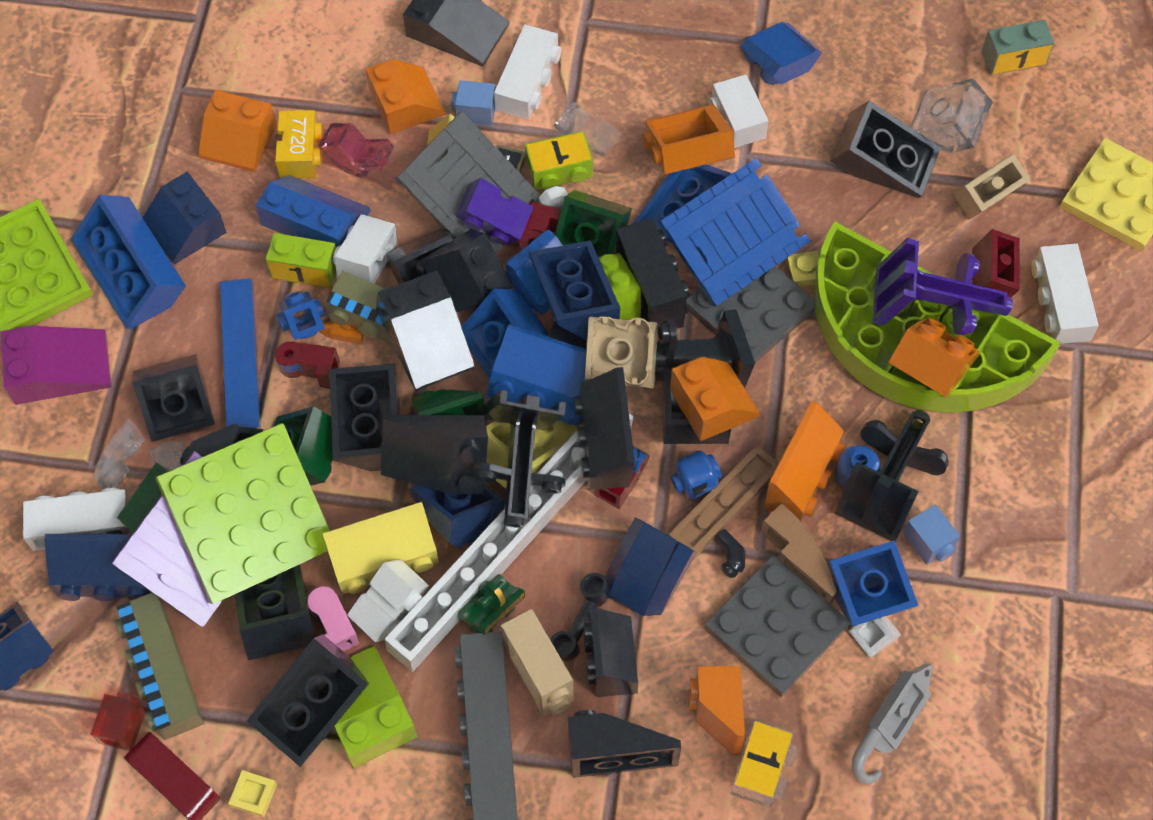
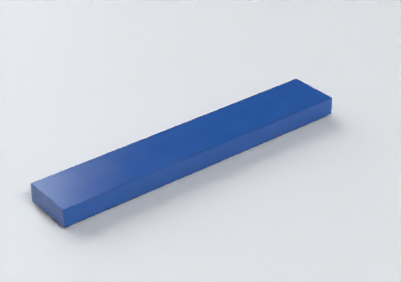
[220,278,261,428]

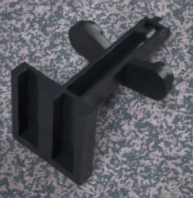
[655,309,755,388]
[473,390,566,528]
[835,410,949,542]

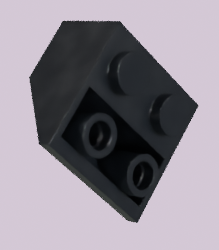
[583,608,638,697]

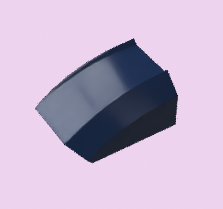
[409,483,505,549]
[605,517,697,616]

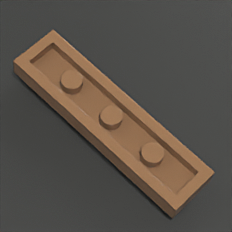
[669,445,779,560]

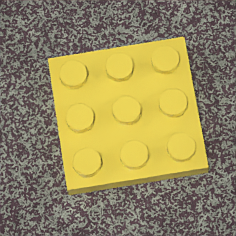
[1060,138,1153,252]

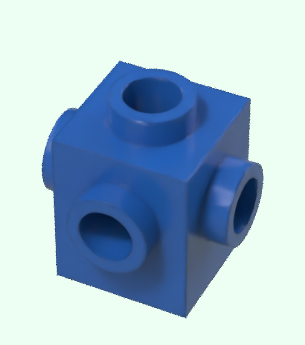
[277,291,325,340]

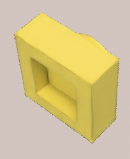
[786,251,819,287]
[228,770,277,818]

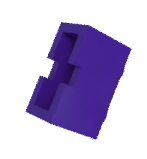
[456,178,534,245]

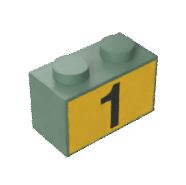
[982,20,1055,75]

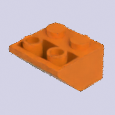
[889,318,980,397]

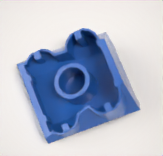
[740,22,822,85]
[506,230,563,315]

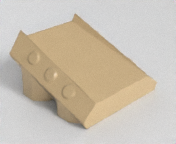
[585,317,658,388]

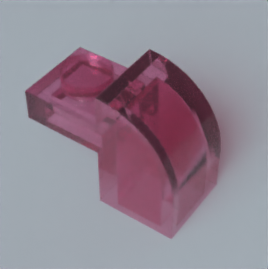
[317,123,394,178]

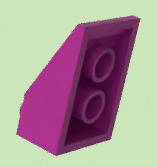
[0,326,112,405]

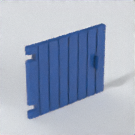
[658,158,811,307]

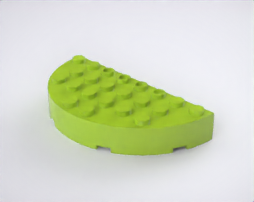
[813,221,1061,413]

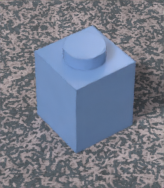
[451,80,495,126]
[903,504,960,565]

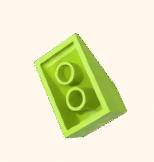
[335,645,418,768]

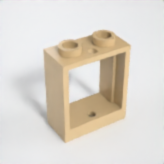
[501,609,574,717]

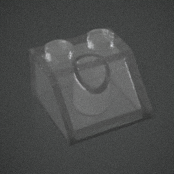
[910,78,993,153]

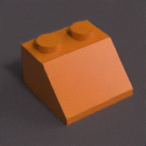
[365,59,445,135]
[198,90,277,172]
[670,357,760,441]
[688,665,745,755]

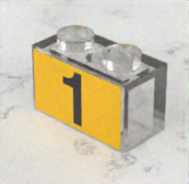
[730,719,798,808]

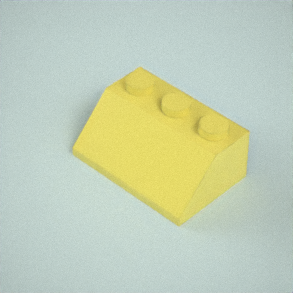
[323,502,439,594]

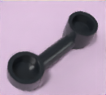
[550,573,610,661]

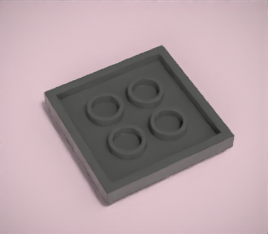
[686,266,815,363]
[704,555,850,697]

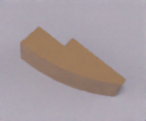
[761,503,837,605]

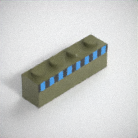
[325,270,460,347]
[115,593,205,740]

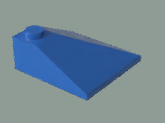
[632,164,732,252]

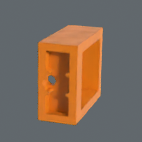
[642,104,735,174]

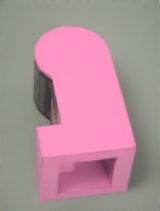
[308,587,360,652]

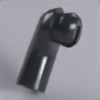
[714,529,746,578]

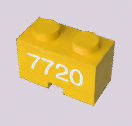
[275,110,324,178]

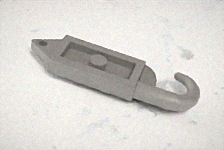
[852,664,933,784]

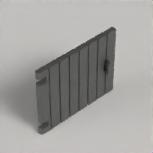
[395,111,541,253]

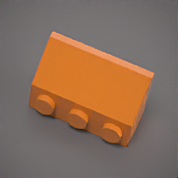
[764,400,846,522]

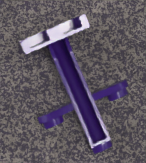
[872,237,1013,336]

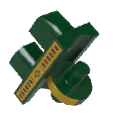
[458,574,525,635]

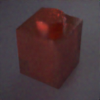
[90,692,146,751]

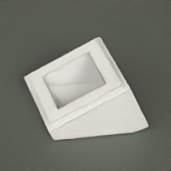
[849,617,901,658]

